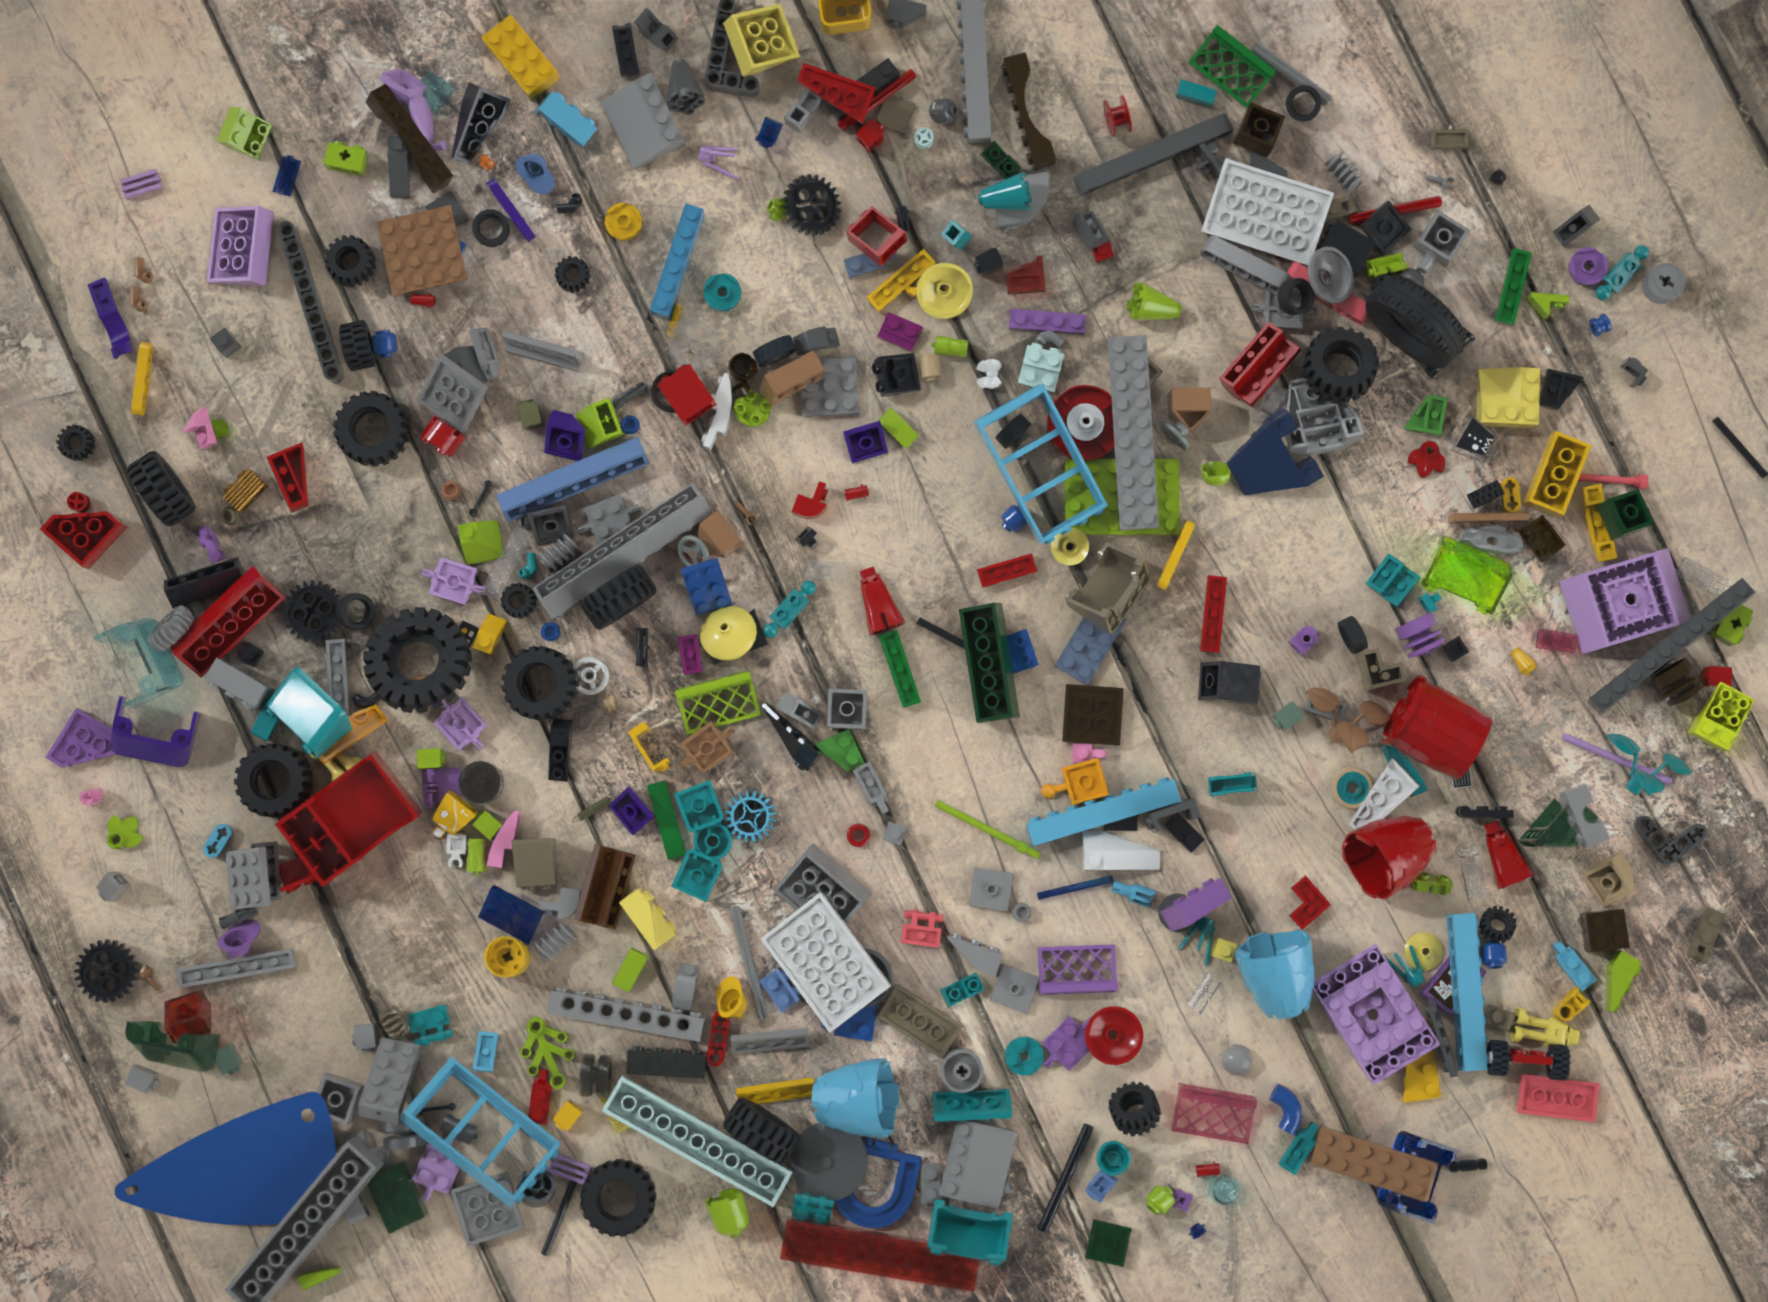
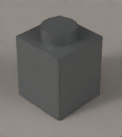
[210,327,242,358]

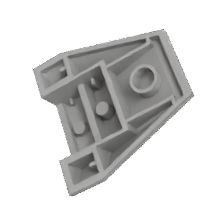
[1285,378,1365,456]

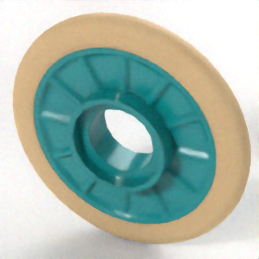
[1331,767,1373,809]

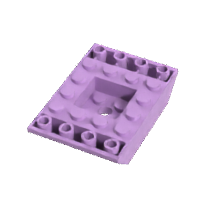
[1558,548,1691,654]
[1312,944,1440,1085]

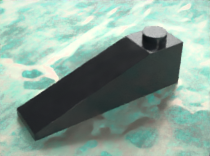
[451,82,510,164]
[762,703,824,771]

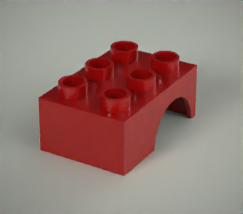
[275,750,422,887]

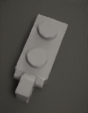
[469,328,499,381]
[853,761,889,815]

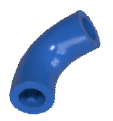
[1269,1083,1303,1136]

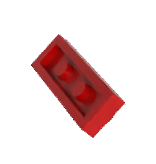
[977,553,1037,588]

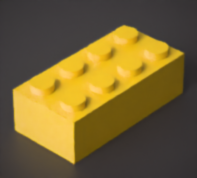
[481,14,560,101]
[1523,431,1592,518]

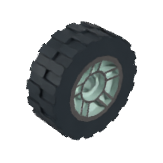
[753,335,797,367]

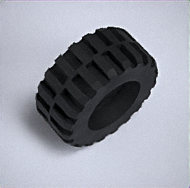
[1303,327,1379,403]
[333,391,410,467]
[127,451,196,526]
[581,565,657,630]
[501,646,579,720]
[234,743,313,818]
[723,1097,800,1165]
[580,1159,657,1237]

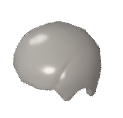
[1222,1044,1253,1076]

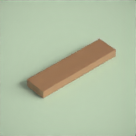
[1448,513,1529,523]

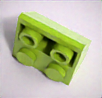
[216,107,272,159]
[576,398,624,450]

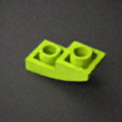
[878,408,919,450]
[612,947,648,993]

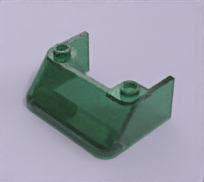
[1519,798,1599,848]

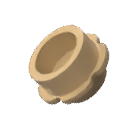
[603,694,617,713]

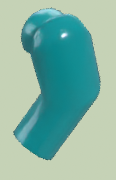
[518,553,537,580]

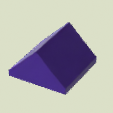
[843,420,888,463]
[609,786,656,836]

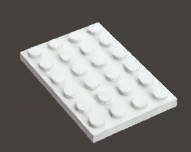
[1201,158,1334,266]
[761,892,892,1033]

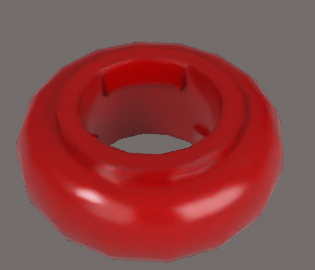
[847,823,870,847]

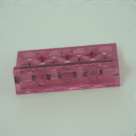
[1171,1083,1257,1144]

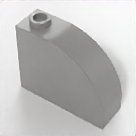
[990,172,1049,232]

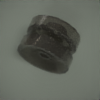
[458,761,505,804]
[579,1053,612,1098]

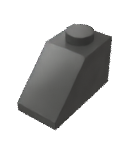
[885,0,927,29]
[1553,205,1601,246]

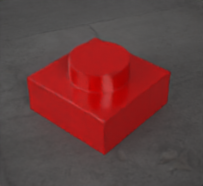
[1092,241,1114,263]

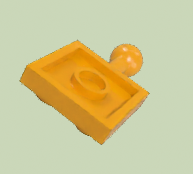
[1041,757,1109,805]

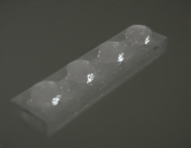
[480,525,533,602]

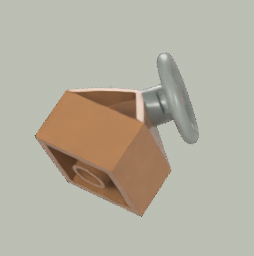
[1161,388,1211,450]
[678,510,744,567]

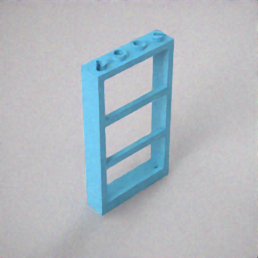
[973,384,1108,545]
[399,1057,561,1208]

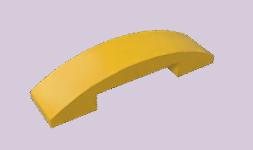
[1582,484,1618,562]

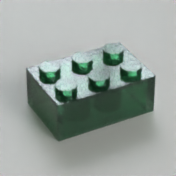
[367,1160,429,1234]

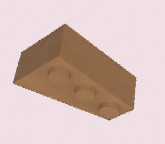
[760,350,825,408]

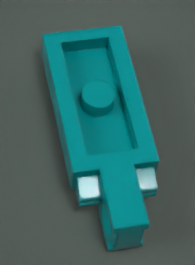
[1278,1121,1319,1175]

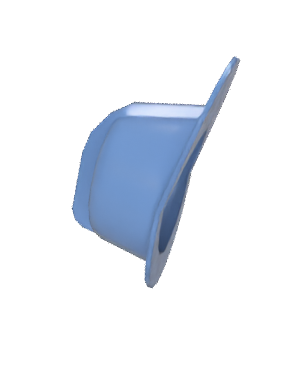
[515,153,555,194]

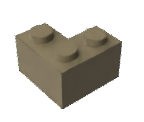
[1356,648,1407,691]

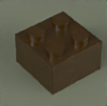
[1233,102,1285,158]
[1580,908,1630,952]

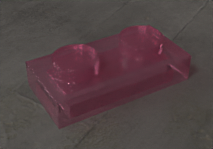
[1535,629,1578,654]

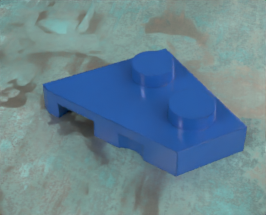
[834,1004,878,1041]

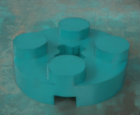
[704,273,742,312]
[1005,1036,1044,1076]

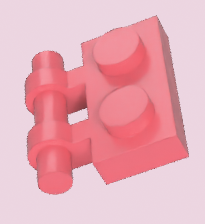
[901,909,943,948]

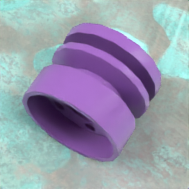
[1395,612,1446,658]

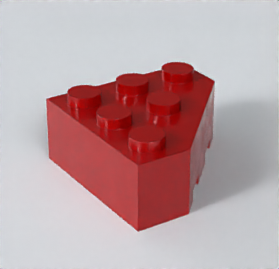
[40,511,127,570]

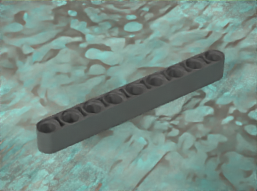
[1073,113,1234,196]
[278,221,344,384]

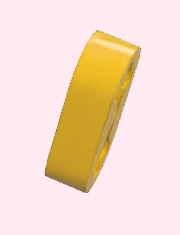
[1500,477,1521,513]

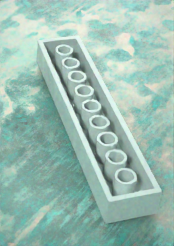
[602,1075,793,1207]

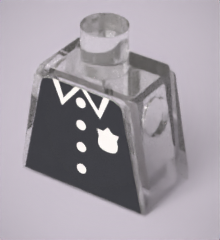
[1451,416,1501,461]

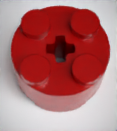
[420,415,466,457]

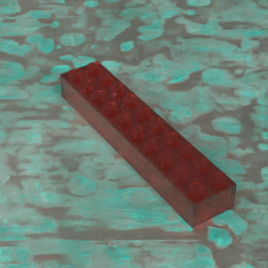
[780,1217,979,1292]

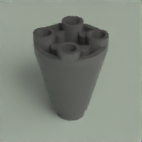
[667,59,705,115]

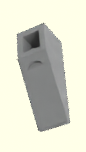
[946,933,1003,976]

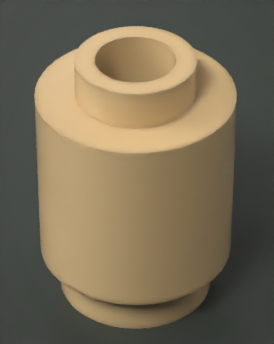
[920,353,941,383]

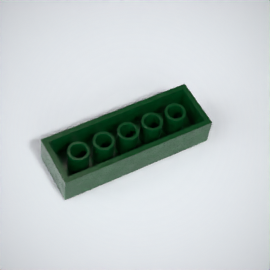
[959,602,1020,723]

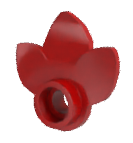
[1407,441,1445,478]

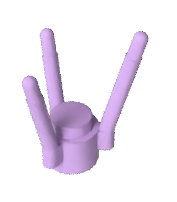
[699,145,739,180]

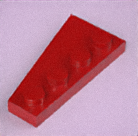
[797,63,875,125]

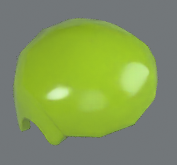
[1202,461,1231,487]

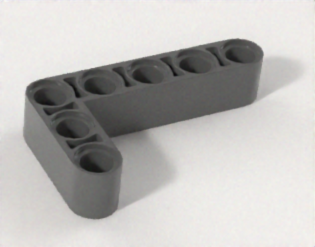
[705,0,760,98]

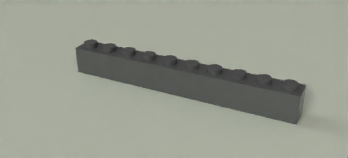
[1588,578,1755,717]

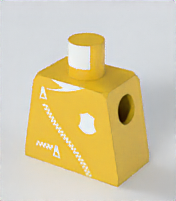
[432,789,479,838]

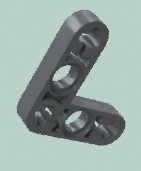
[1634,816,1708,864]

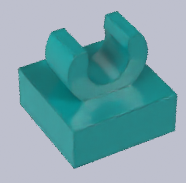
[1417,592,1442,613]

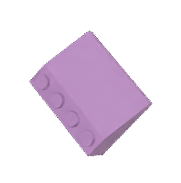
[207,206,274,287]

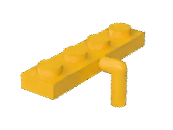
[866,249,936,313]

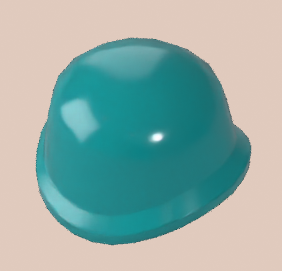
[1097,1141,1131,1176]

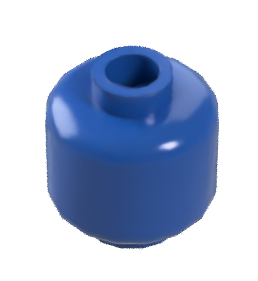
[371,330,398,358]
[1002,504,1028,533]
[1480,940,1507,969]

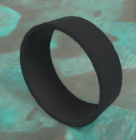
[651,371,676,413]

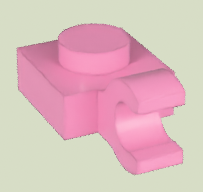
[1072,743,1106,763]
[79,788,105,806]

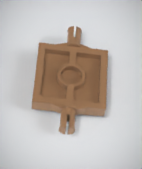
[678,721,736,775]

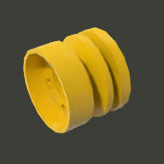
[484,936,531,978]

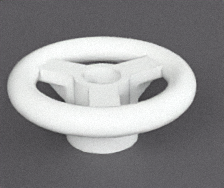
[573,657,609,695]

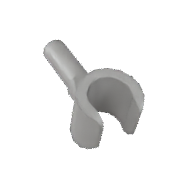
[1427,175,1455,189]

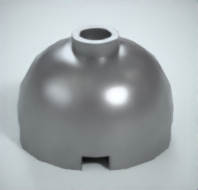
[516,1167,556,1208]

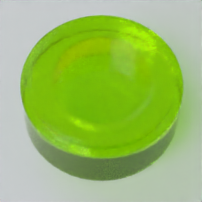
[211,419,229,439]

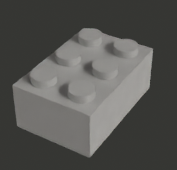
[204,658,275,710]

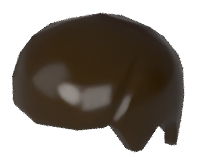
[728,352,758,382]

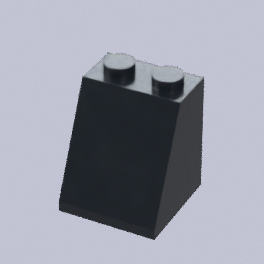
[1198,661,1261,704]

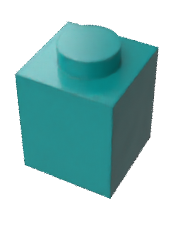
[941,219,973,250]

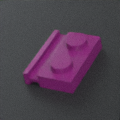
[877,312,923,353]

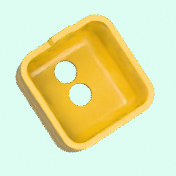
[817,0,871,35]

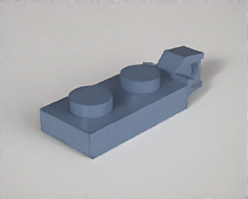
[844,250,897,279]

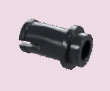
[894,206,910,231]

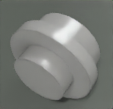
[1012,903,1031,922]

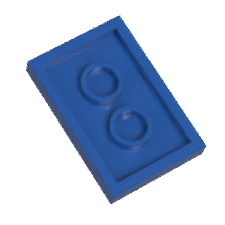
[681,558,733,616]

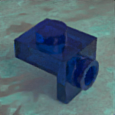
[755,116,784,148]

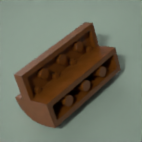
[574,844,636,930]

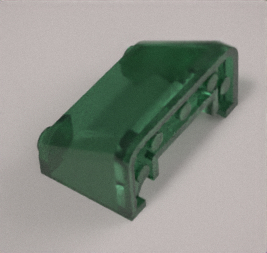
[125,1021,220,1072]

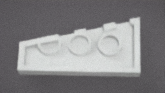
[1349,758,1419,830]

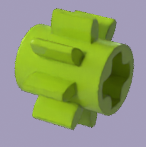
[767,197,787,222]

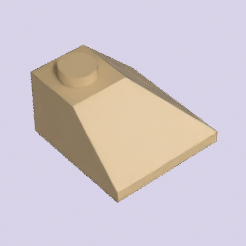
[1582,851,1635,907]

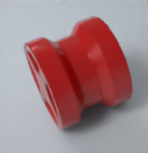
[67,492,91,513]

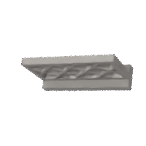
[502,331,584,372]

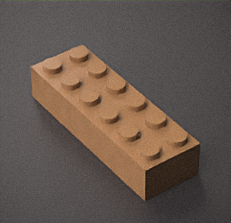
[1310,1127,1438,1202]

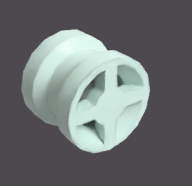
[915,127,933,150]

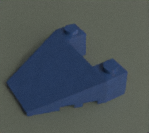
[1226,408,1324,495]

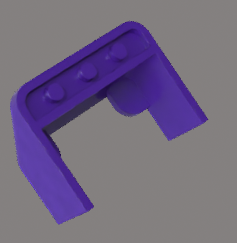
[111,696,200,767]

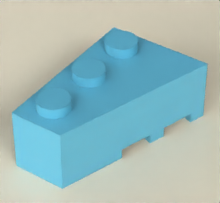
[534,91,597,147]

